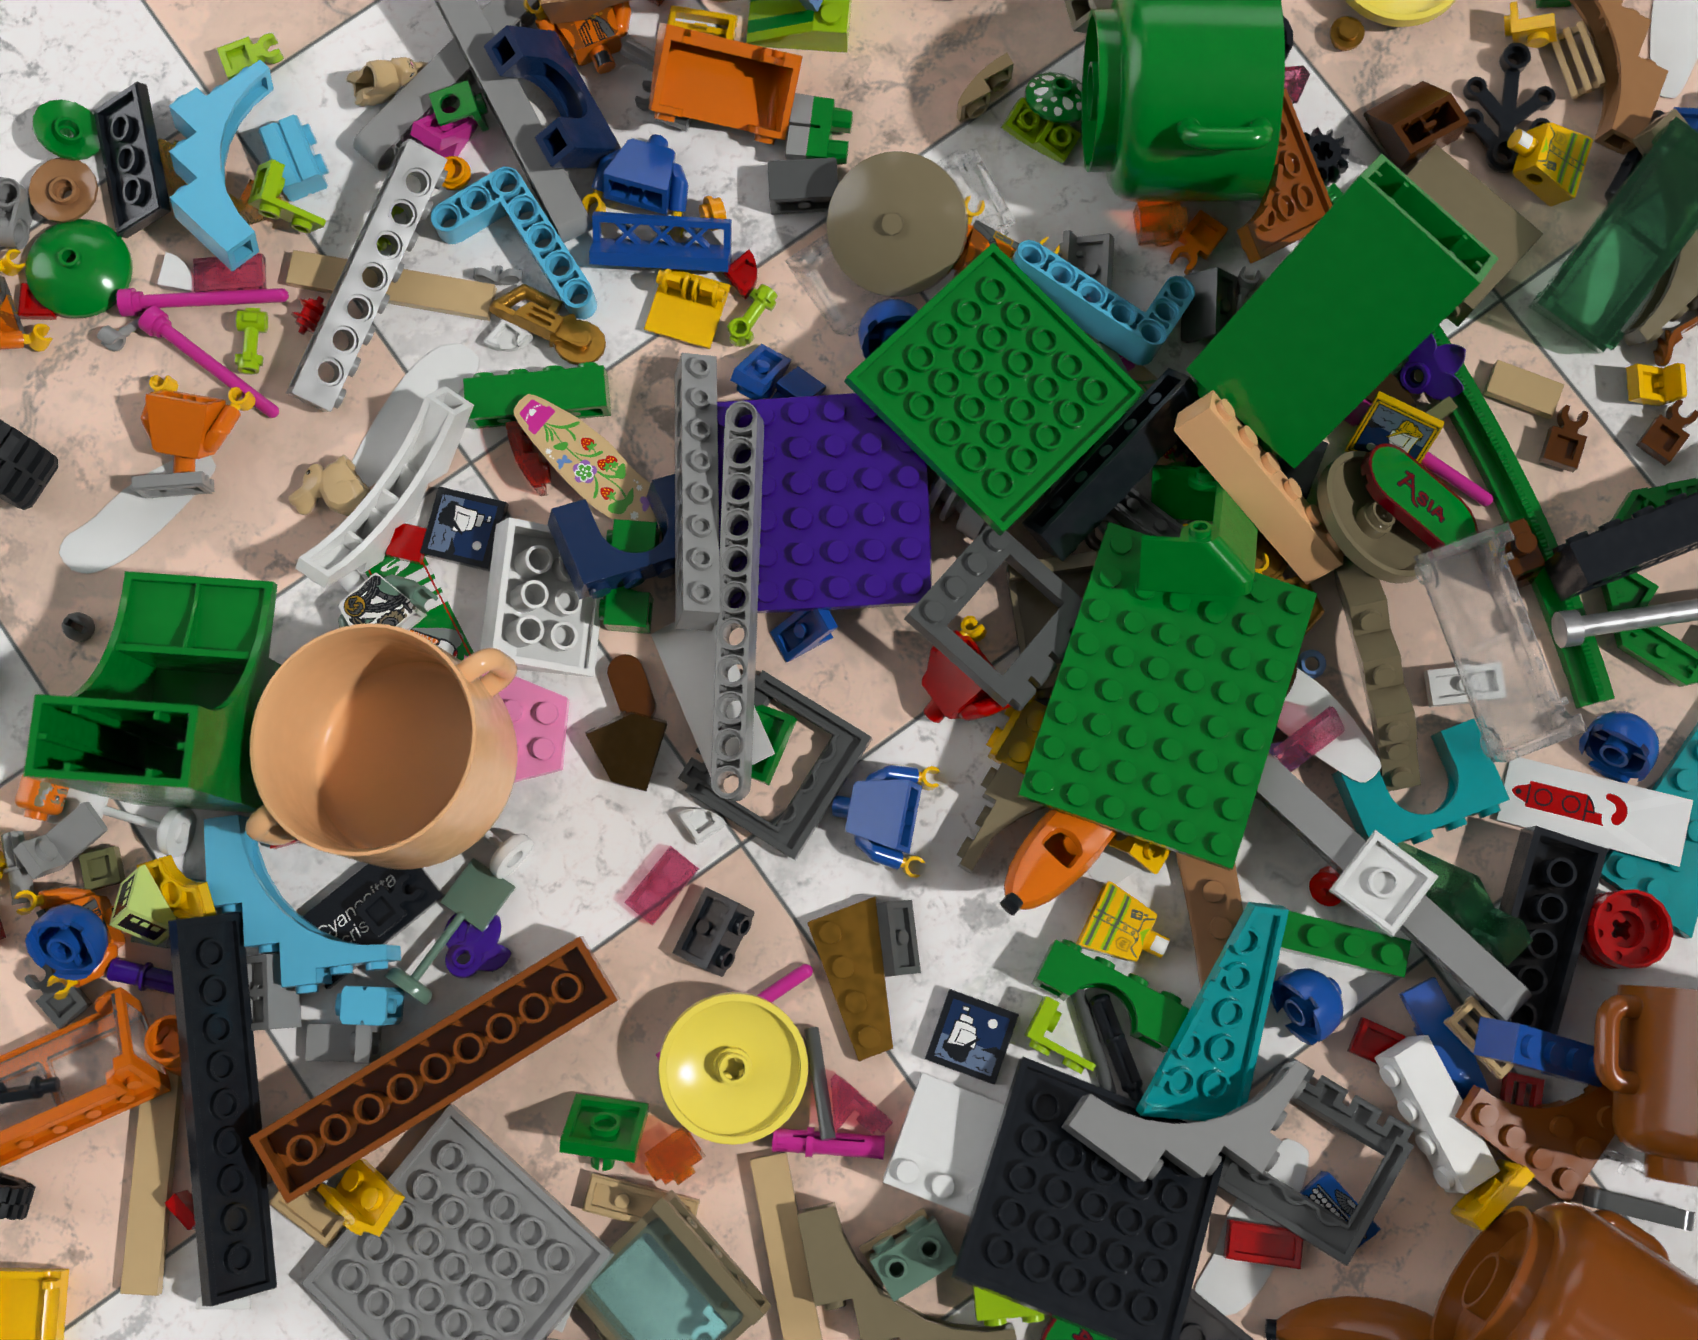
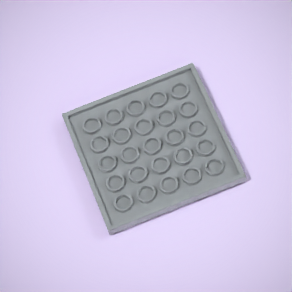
[302,1105,615,1340]

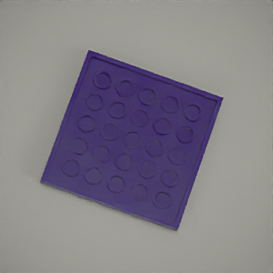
[717,393,932,614]

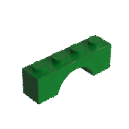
[1031,939,1189,1053]

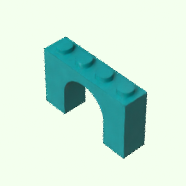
[1331,718,1510,847]

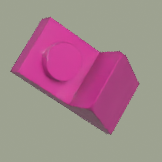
[410,106,478,158]

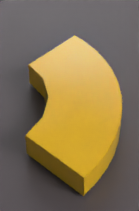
[136,855,217,919]

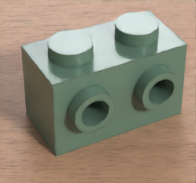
[869,1215,957,1302]

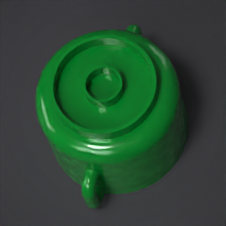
[1081,0,1285,202]

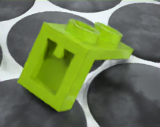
[247,159,326,233]
[1024,996,1096,1074]

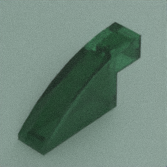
[1398,842,1533,966]

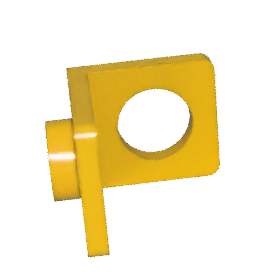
[1108,833,1171,874]

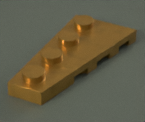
[807,897,893,1061]

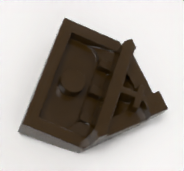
[585,710,667,791]

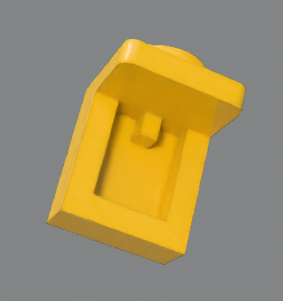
[1504,1,1557,48]
[1626,363,1687,406]

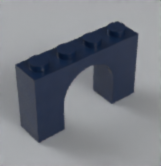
[483,25,621,168]
[547,474,675,599]

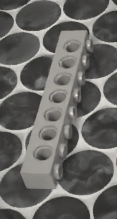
[286,138,448,412]
[675,353,720,631]

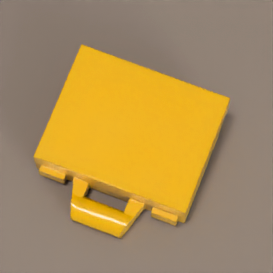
[0,1268,69,1340]

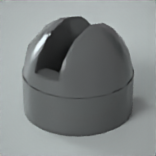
[62,612,95,642]

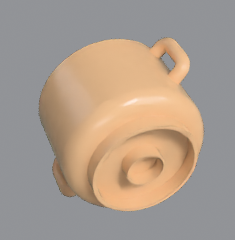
[245,623,518,870]

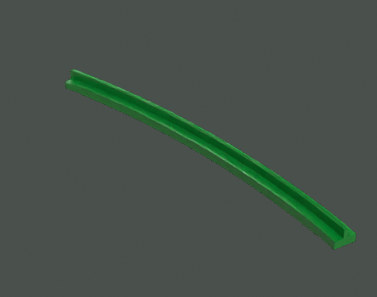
[1325,183,1615,709]

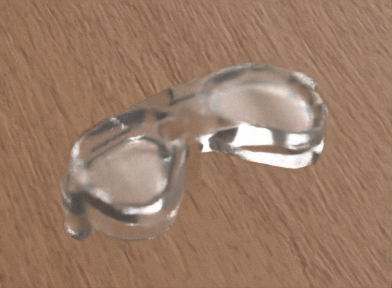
[1599,1148,1650,1183]

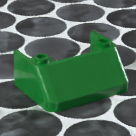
[1139,465,1258,597]

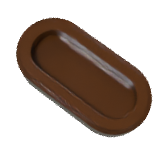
[607,654,657,717]

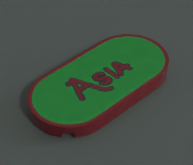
[1361,443,1478,557]

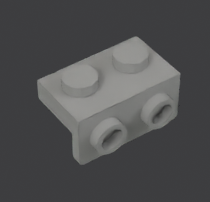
[1058,230,1114,290]

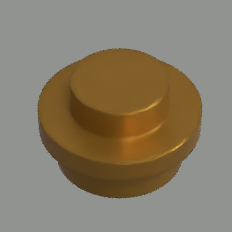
[1329,16,1365,51]

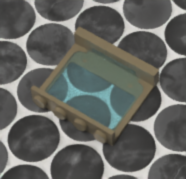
[573,1190,772,1340]

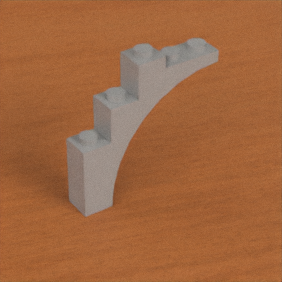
[1062,1060,1309,1182]

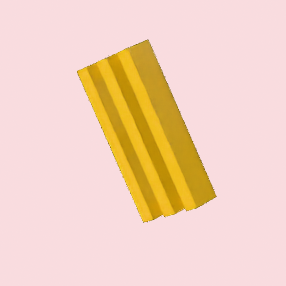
[667,5,738,40]

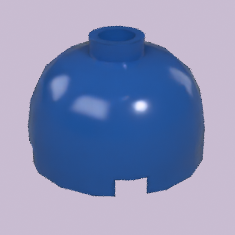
[858,299,919,359]
[1579,711,1659,783]
[25,904,108,980]
[1270,968,1343,1045]

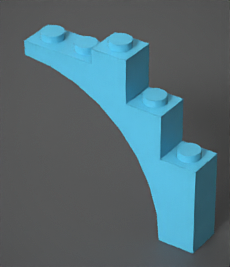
[169,60,274,271]
[204,815,401,994]

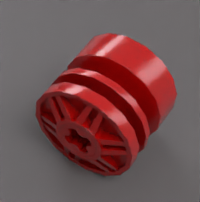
[1580,889,1673,969]

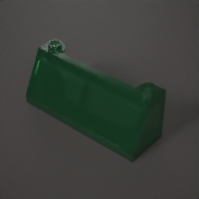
[1528,116,1698,354]

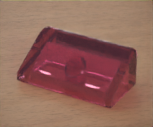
[1271,706,1345,772]

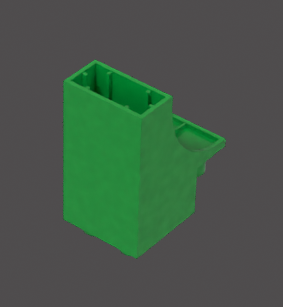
[1185,154,1499,469]
[23,571,281,813]

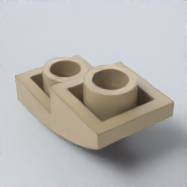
[956,53,1014,122]

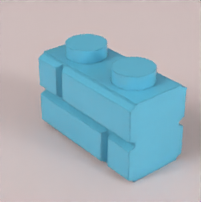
[258,115,329,202]
[335,986,405,1026]

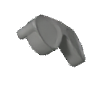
[473,266,523,285]

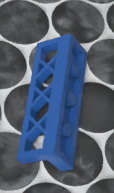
[589,211,732,272]

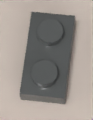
[876,900,921,977]

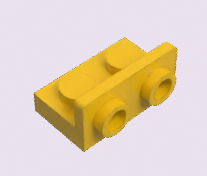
[986,700,1046,774]
[317,1158,405,1236]

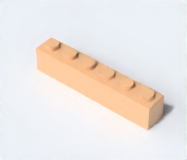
[1174,390,1344,585]

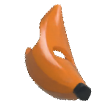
[1000,809,1117,916]

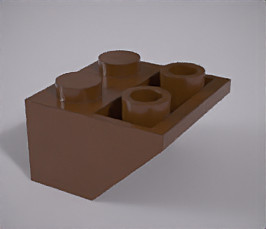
[1363,81,1470,170]

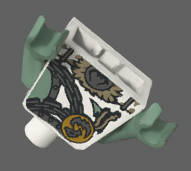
[338,570,438,630]

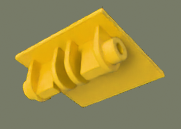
[644,268,731,349]

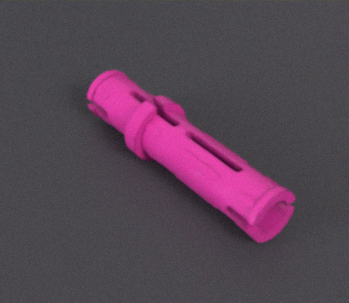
[772,1127,885,1160]

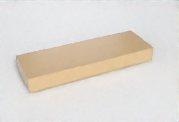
[582,1172,700,1224]

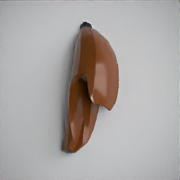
[1265,1296,1433,1340]

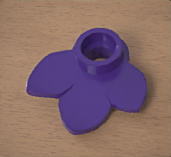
[1400,333,1466,400]
[444,913,512,978]

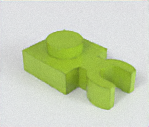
[217,33,284,80]

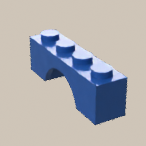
[1473,1016,1602,1088]

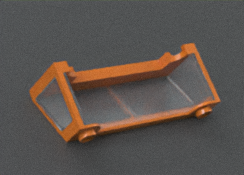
[0,987,171,1167]

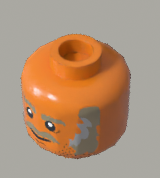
[15,773,69,821]

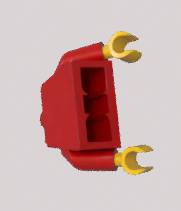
[922,616,1035,723]

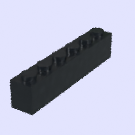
[1022,368,1200,561]

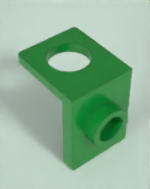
[429,80,489,132]

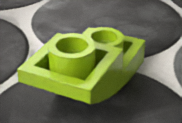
[1001,97,1081,163]

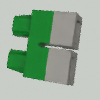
[785,93,853,164]

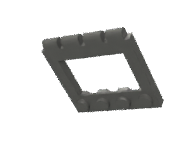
[904,525,1082,711]
[678,670,872,861]
[1218,1057,1414,1266]

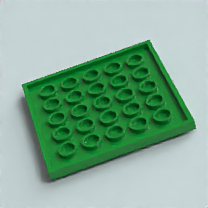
[844,243,1145,536]

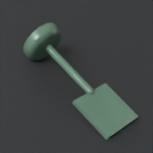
[385,858,516,1006]

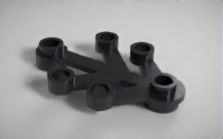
[1463,43,1556,173]

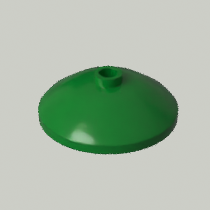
[25,219,133,318]

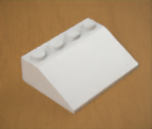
[480,517,606,677]
[883,1072,1005,1217]

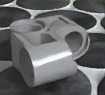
[0,177,35,249]

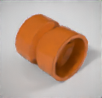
[144,1015,182,1077]

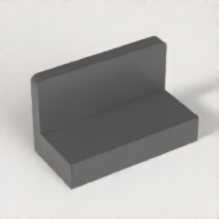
[768,158,838,215]
[1181,267,1238,343]

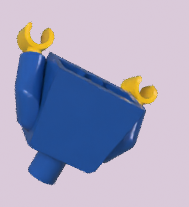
[582,134,689,238]
[832,765,940,878]

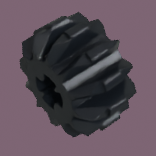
[1304,127,1350,186]

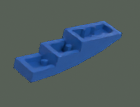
[1399,977,1491,1100]

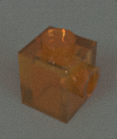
[1133,202,1188,247]
[644,1126,706,1185]

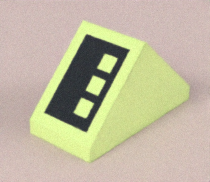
[109,865,176,945]

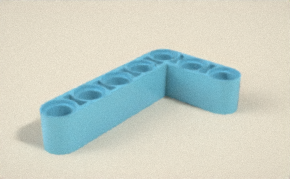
[431,167,597,320]
[1011,240,1195,366]

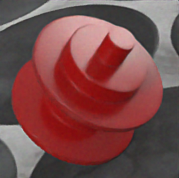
[291,296,326,335]
[1309,866,1342,906]

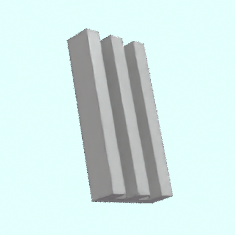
[131,471,214,498]

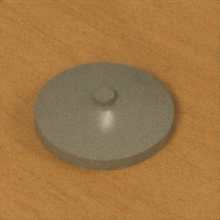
[827,151,968,297]
[1317,451,1439,584]

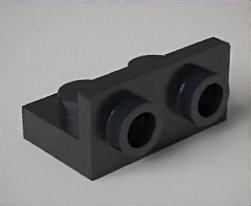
[672,887,755,977]

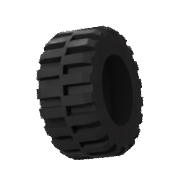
[0,419,58,510]

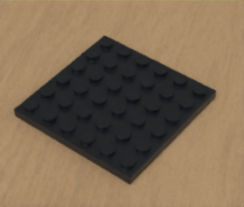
[951,1057,1226,1340]

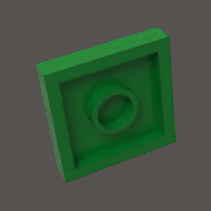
[559,1093,649,1171]

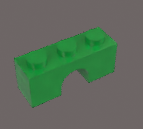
[599,519,660,634]

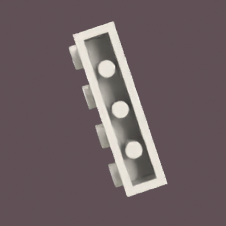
[1374,1035,1500,1194]

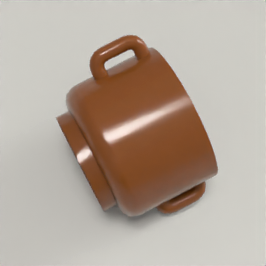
[1594,985,1698,1187]
[1429,1202,1698,1340]

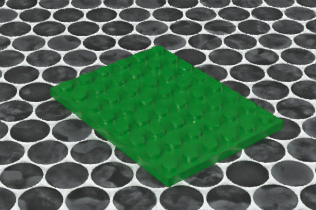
[1017,522,1317,871]

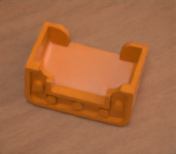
[649,23,803,145]

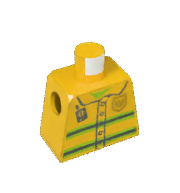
[1507,123,1594,207]
[1076,881,1170,962]

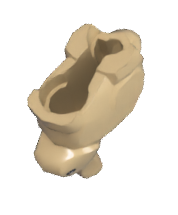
[346,57,428,107]
[288,455,371,516]

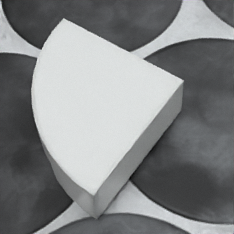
[157,252,196,293]
[483,319,534,352]
[677,808,728,845]

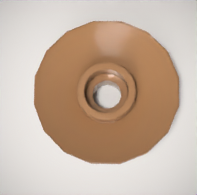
[28,157,98,223]

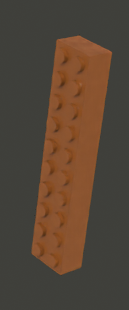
[249,936,620,1204]

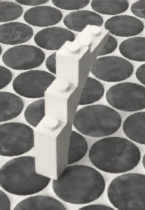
[295,386,474,589]

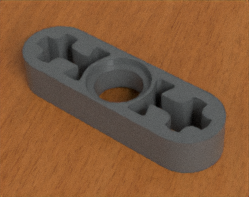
[1582,1186,1696,1231]

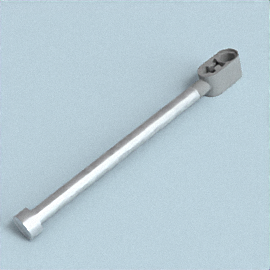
[1552,599,1698,648]

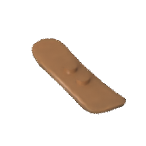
[1175,852,1244,988]

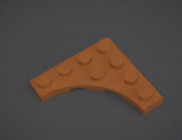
[1237,88,1333,264]
[1455,1084,1615,1202]

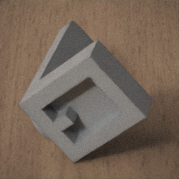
[12,802,108,880]
[305,1024,382,1063]

